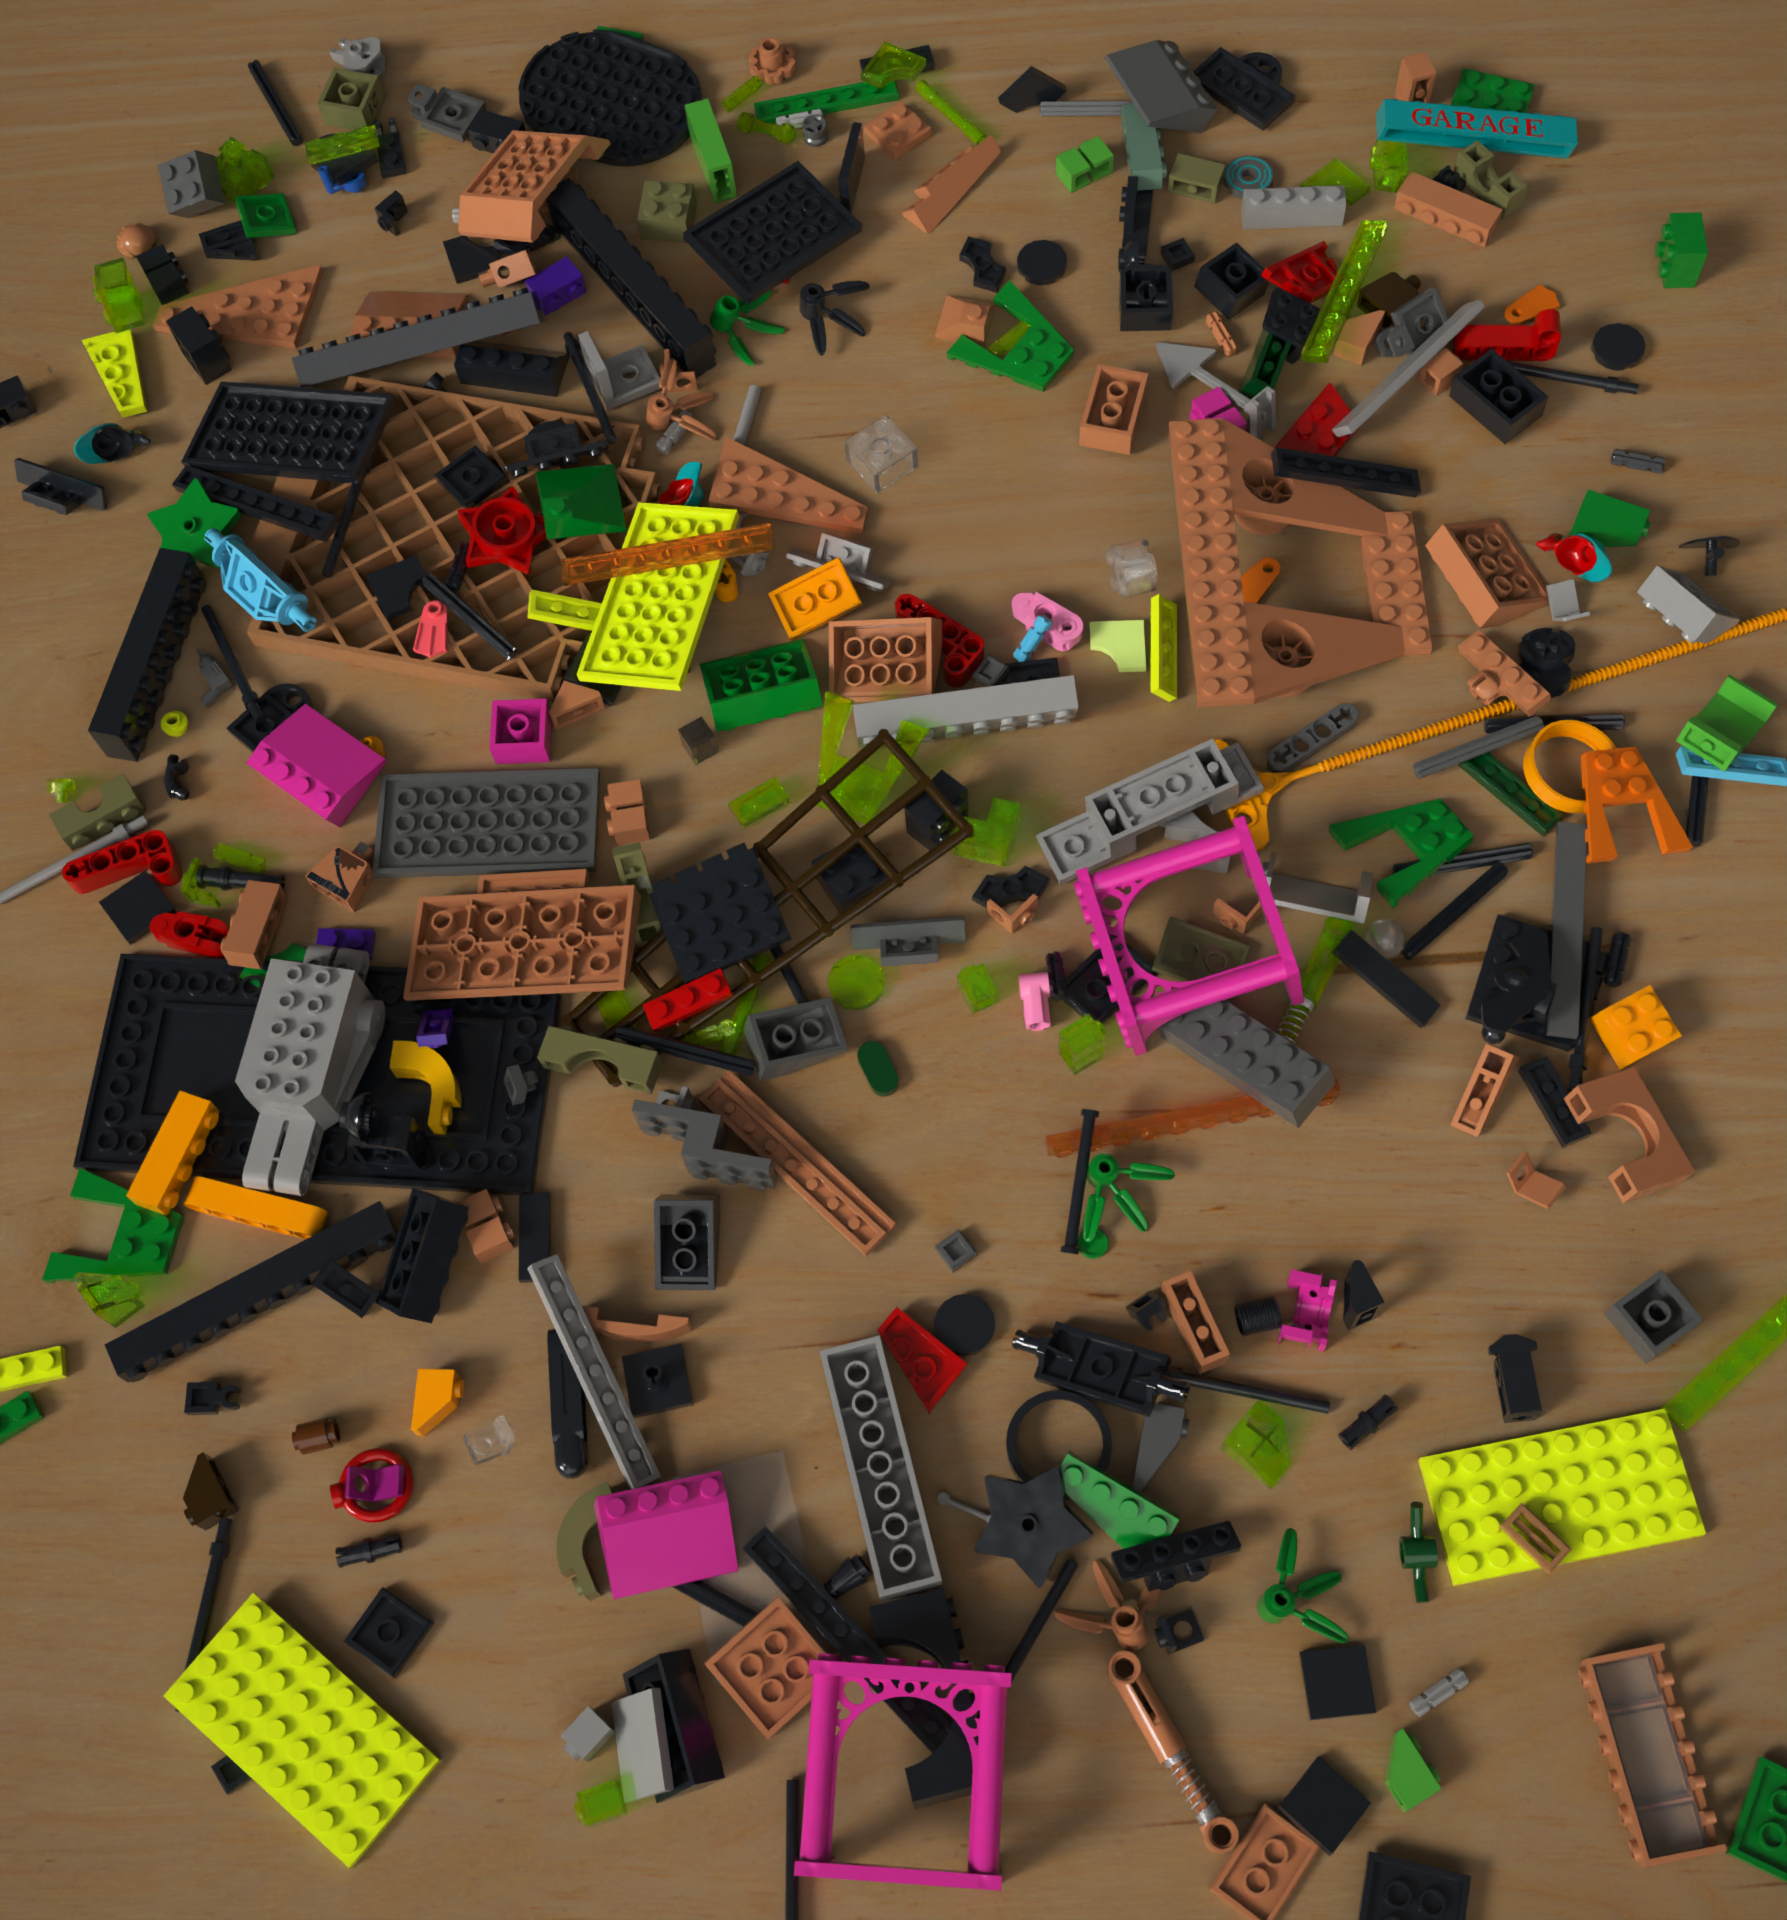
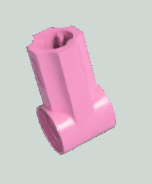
[1019,972,1051,1031]

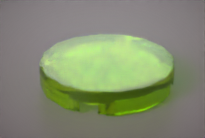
[827,954,885,1011]

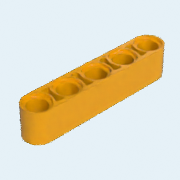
[184,1176,329,1239]

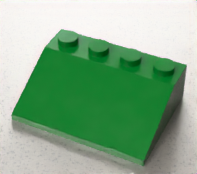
[699,639,823,732]

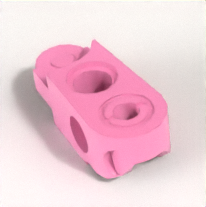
[1012,592,1083,652]

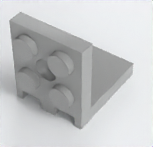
[578,331,661,411]

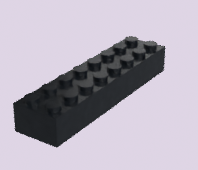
[88,548,207,762]

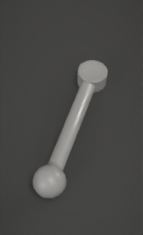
[937,1492,991,1523]

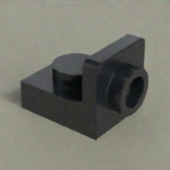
[375,190,408,236]

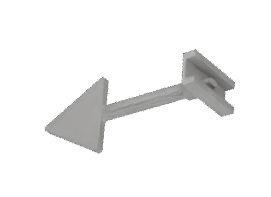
[1156,342,1276,440]

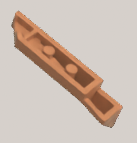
[902,134,1001,233]

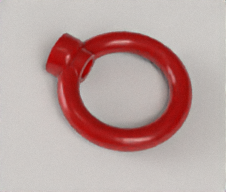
[330,1448,414,1523]

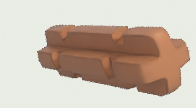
[1206,312,1238,357]

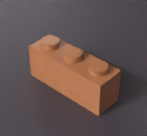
[221,880,287,969]
[1161,1270,1230,1375]

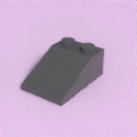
[743,997,848,1081]

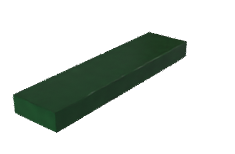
[1458,752,1564,837]

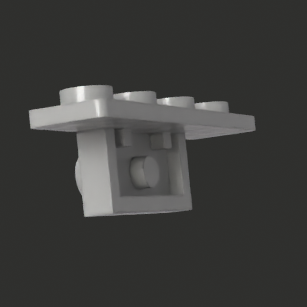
[786,531,891,591]

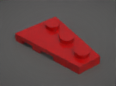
[877,1306,968,1414]

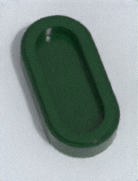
[857,1041,899,1097]

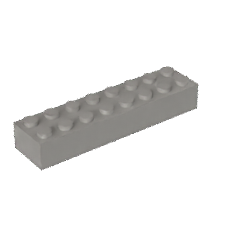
[853,675,1079,748]
[820,1335,943,1603]

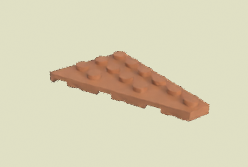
[153,265,323,349]

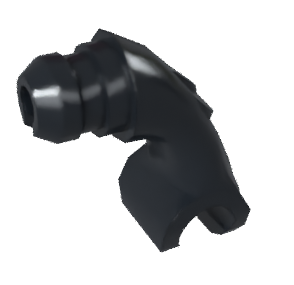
[164,754,190,801]

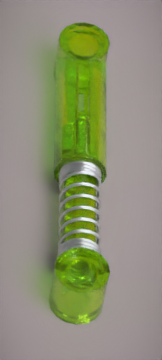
[1276,916,1353,1045]

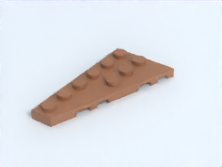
[709,436,868,535]

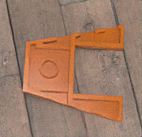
[1581,746,1693,864]

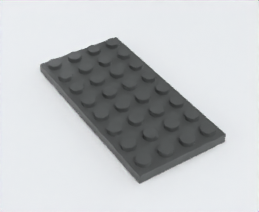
[373,768,600,878]

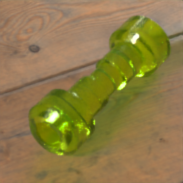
[737,112,796,145]

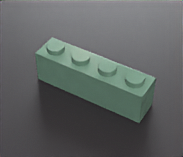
[1121,104,1167,191]

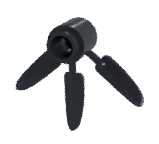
[799,281,870,356]

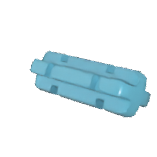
[1013,615,1052,662]

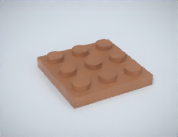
[704,1596,826,1740]

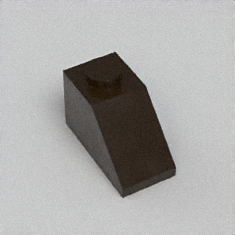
[183,1452,239,1530]

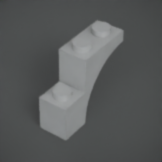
[1160,810,1230,874]

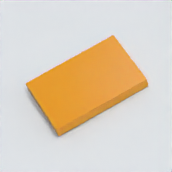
[768,557,863,641]

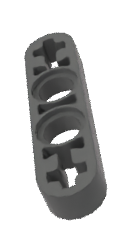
[1267,703,1359,773]

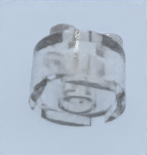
[1105,538,1157,598]

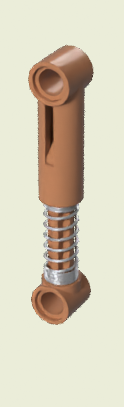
[1107,1651,1239,1854]

